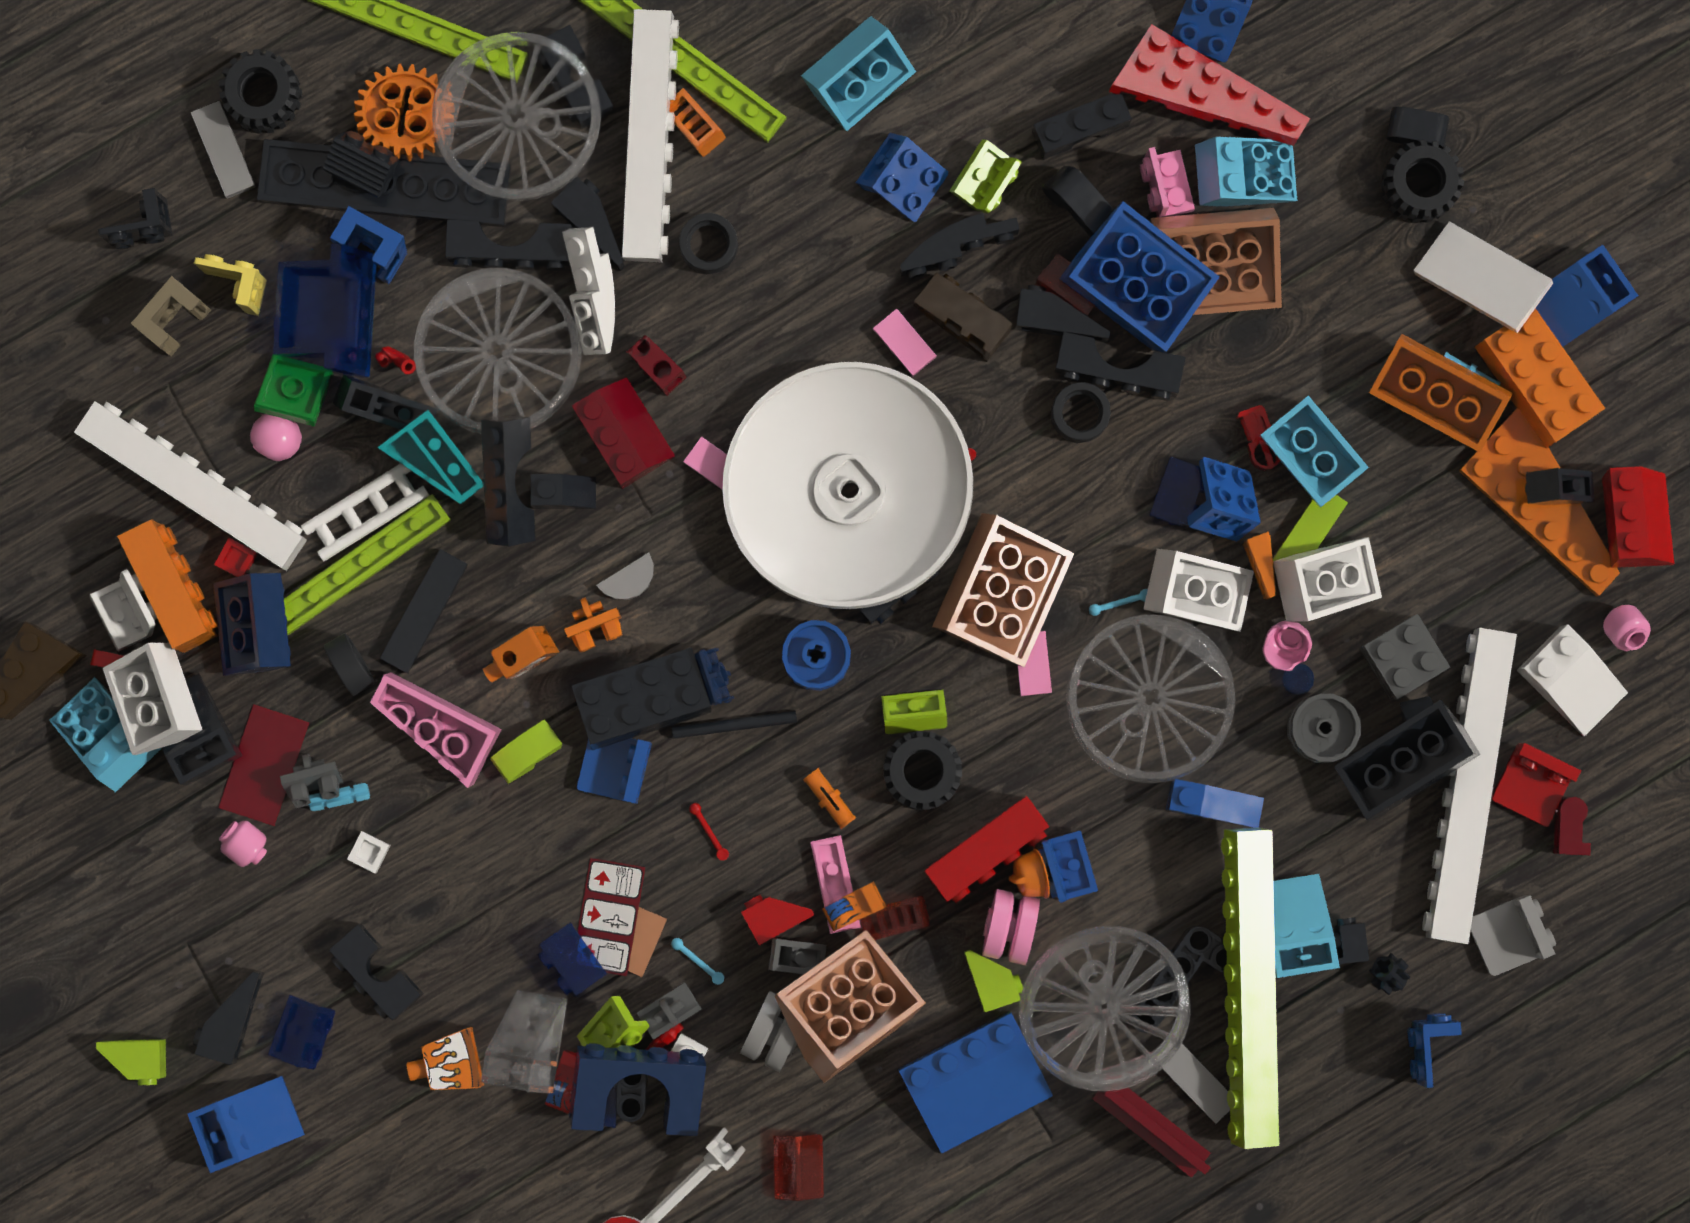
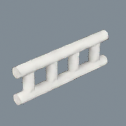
[301,463,430,562]

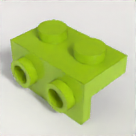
[950,139,1021,213]

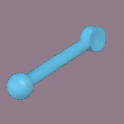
[1089,589,1148,616]
[671,938,724,985]

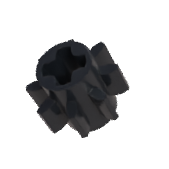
[1369,953,1410,995]

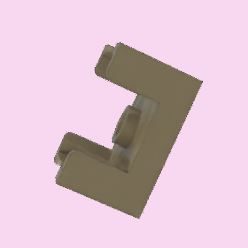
[131,276,211,356]

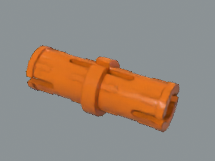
[803,768,857,829]

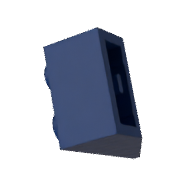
[1536,245,1639,347]
[187,1076,305,1173]

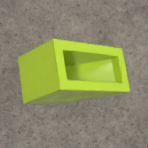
[964,950,1024,1012]
[96,1039,166,1085]

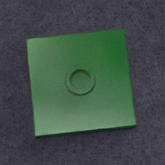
[254,354,333,427]

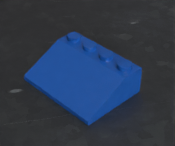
[1060,201,1220,352]
[898,1011,1053,1154]

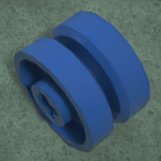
[782,620,851,691]

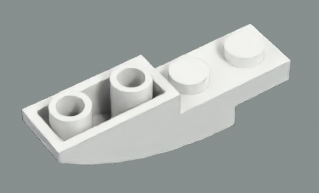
[562,227,615,355]

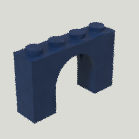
[569,1043,706,1136]

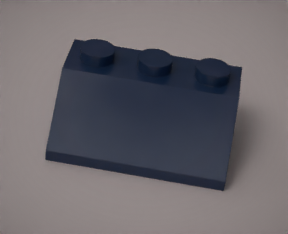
[214,573,291,676]

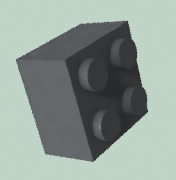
[1359,614,1450,701]

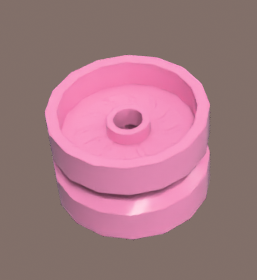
[982,889,1040,966]

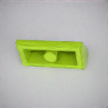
[881,690,947,734]

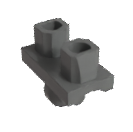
[280,754,343,808]
[637,983,702,1040]

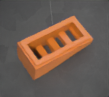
[669,88,726,157]
[1243,532,1276,600]

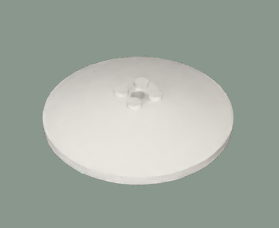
[722,362,973,609]

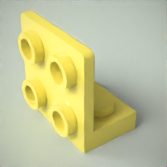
[194,254,267,316]

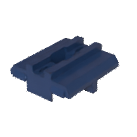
[694,648,735,705]

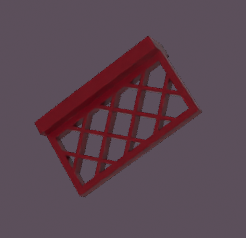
[1092,1074,1211,1178]

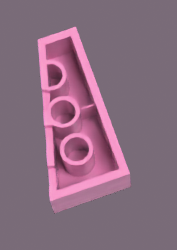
[370,672,502,788]

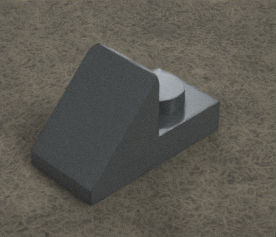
[769,938,827,974]

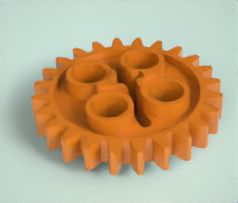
[354,64,455,161]

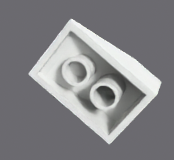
[1273,537,1382,622]
[1144,549,1254,632]
[1517,624,1628,737]

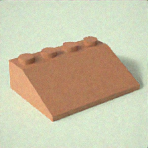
[1151,208,1282,315]
[932,513,1074,667]
[775,930,926,1083]

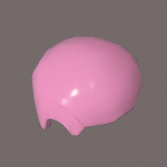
[250,414,302,461]
[1262,621,1312,671]

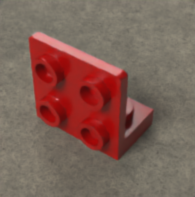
[1491,743,1581,827]

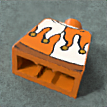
[482,626,560,682]
[407,1027,484,1090]

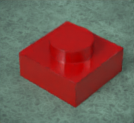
[214,538,258,577]

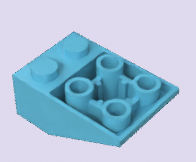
[1195,137,1297,206]
[49,677,161,792]
[1273,874,1340,978]

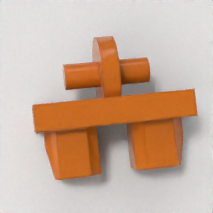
[564,597,623,653]

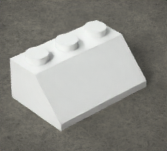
[103,643,203,755]

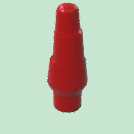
[645,1023,684,1050]

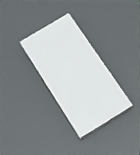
[1414,221,1553,333]

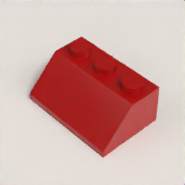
[1602,466,1674,568]

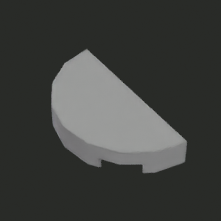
[596,552,654,600]

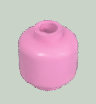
[1603,604,1651,651]
[219,821,267,867]

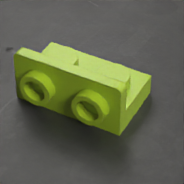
[577,996,650,1048]

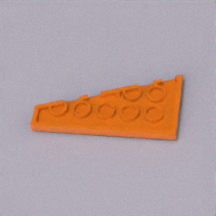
[1459,407,1620,597]

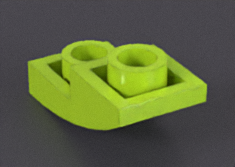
[490,719,562,784]

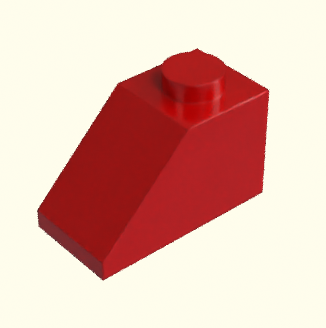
[741,894,815,945]

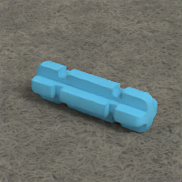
[309,783,370,811]

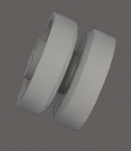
[740,991,797,1073]

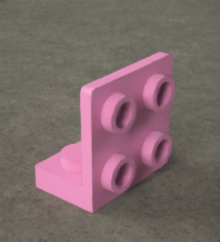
[1140,147,1195,217]

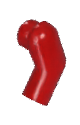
[375,346,416,374]

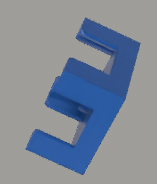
[330,206,407,285]

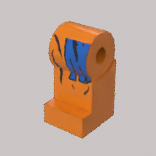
[822,881,886,931]

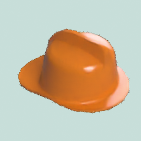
[1009,845,1050,899]

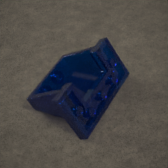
[273,244,376,378]

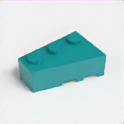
[378,410,484,504]

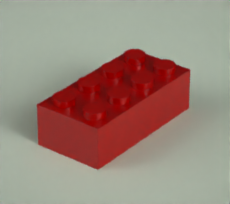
[924,796,1050,903]

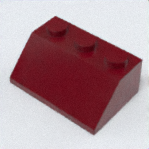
[572,377,676,489]

